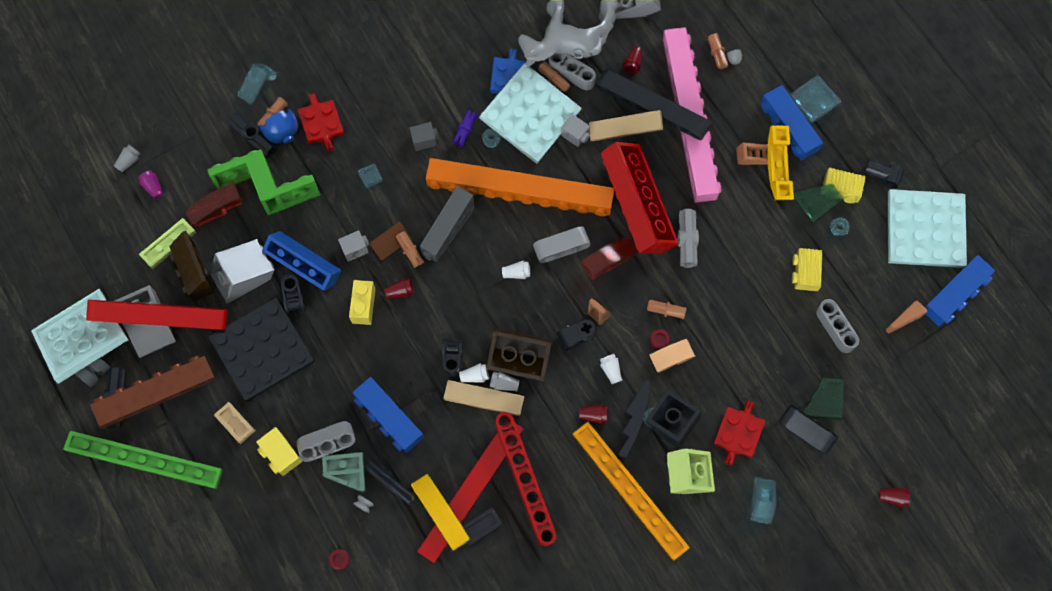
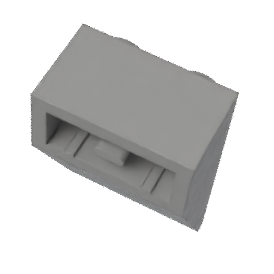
[615,0,661,19]
[114,285,176,358]

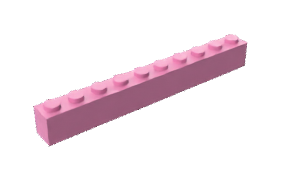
[663,27,721,203]

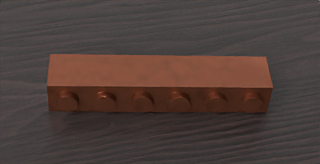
[90,355,214,429]

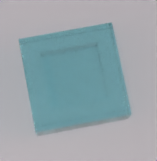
[358,163,383,188]

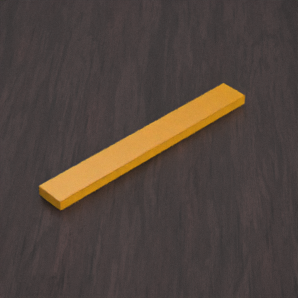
[572,422,690,561]

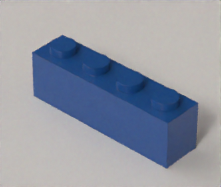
[761,85,823,161]
[262,231,342,291]
[925,255,995,326]
[353,377,424,454]

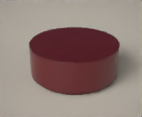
[650,329,670,350]
[329,549,350,571]

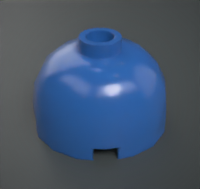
[260,109,298,144]

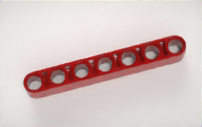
[86,300,228,329]
[495,412,556,546]

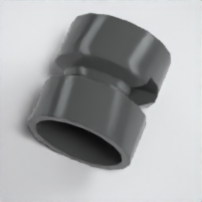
[75,358,110,388]

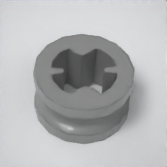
[353,495,374,513]

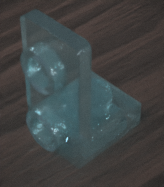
[238,64,278,104]

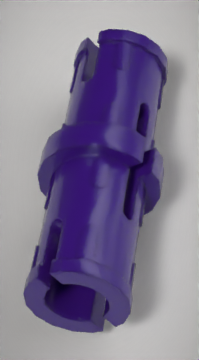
[452,110,477,148]

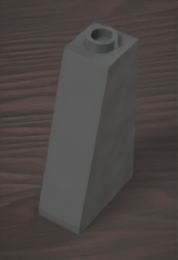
[420,186,475,262]

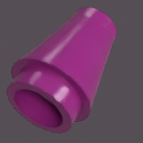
[138,170,164,199]

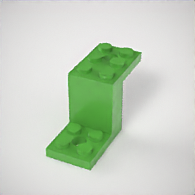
[207,150,320,215]

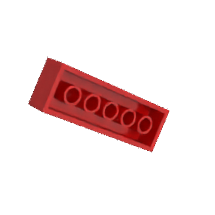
[601,142,679,254]

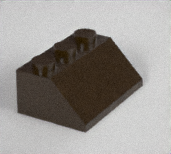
[169,231,215,301]
[486,328,553,381]

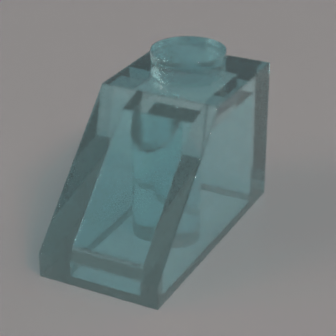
[750,477,776,524]

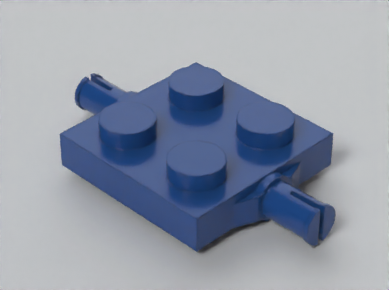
[490,49,530,94]

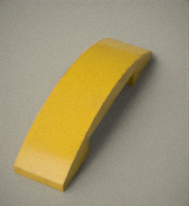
[768,126,794,200]
[411,474,470,551]

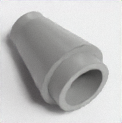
[114,145,141,173]
[490,372,520,391]

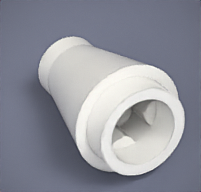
[502,260,531,279]
[600,354,622,384]
[459,363,489,383]

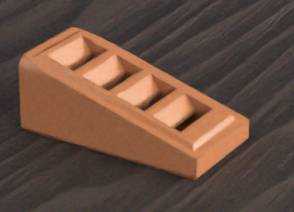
[737,143,768,165]
[587,299,610,325]
[886,301,927,334]

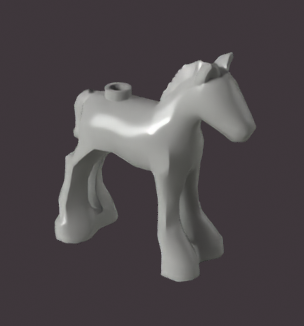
[518,0,618,67]

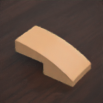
[650,339,695,373]

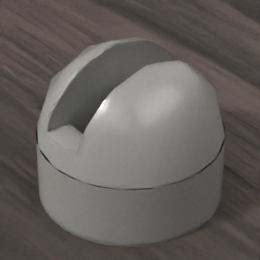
[727,50,742,65]

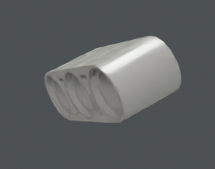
[549,52,595,90]
[533,227,591,263]
[816,299,859,353]
[296,421,355,462]

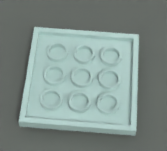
[479,63,582,164]
[888,189,967,268]
[31,289,128,384]

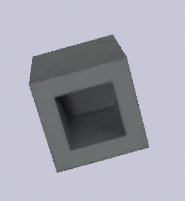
[409,122,439,151]

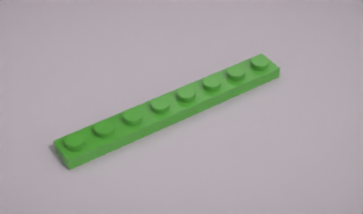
[63,431,223,489]

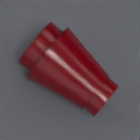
[623,47,643,75]
[384,278,414,299]
[579,404,608,424]
[879,488,910,508]

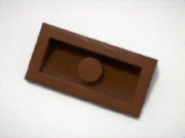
[369,222,412,261]

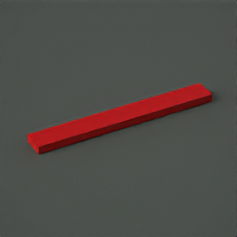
[417,419,524,564]

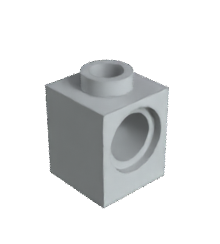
[561,114,590,147]
[338,230,369,262]

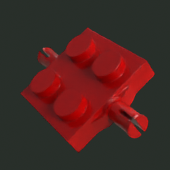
[298,94,344,151]
[714,401,765,465]

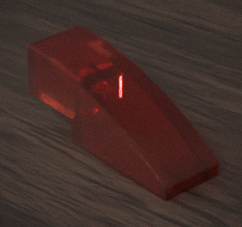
[185,182,243,228]
[581,237,638,280]

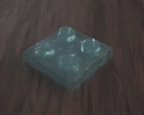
[790,75,841,124]

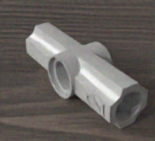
[678,209,699,268]

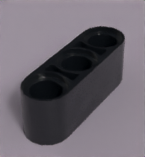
[779,404,839,454]

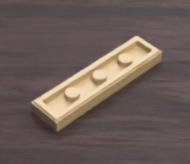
[589,110,663,141]
[443,380,524,416]

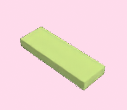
[139,218,196,269]

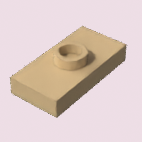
[214,402,255,444]

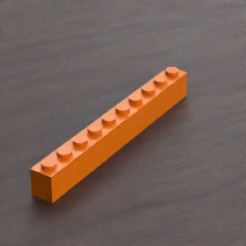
[426,158,614,216]

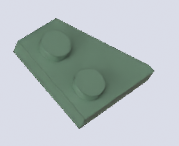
[322,452,366,492]

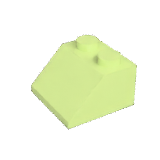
[667,449,715,494]

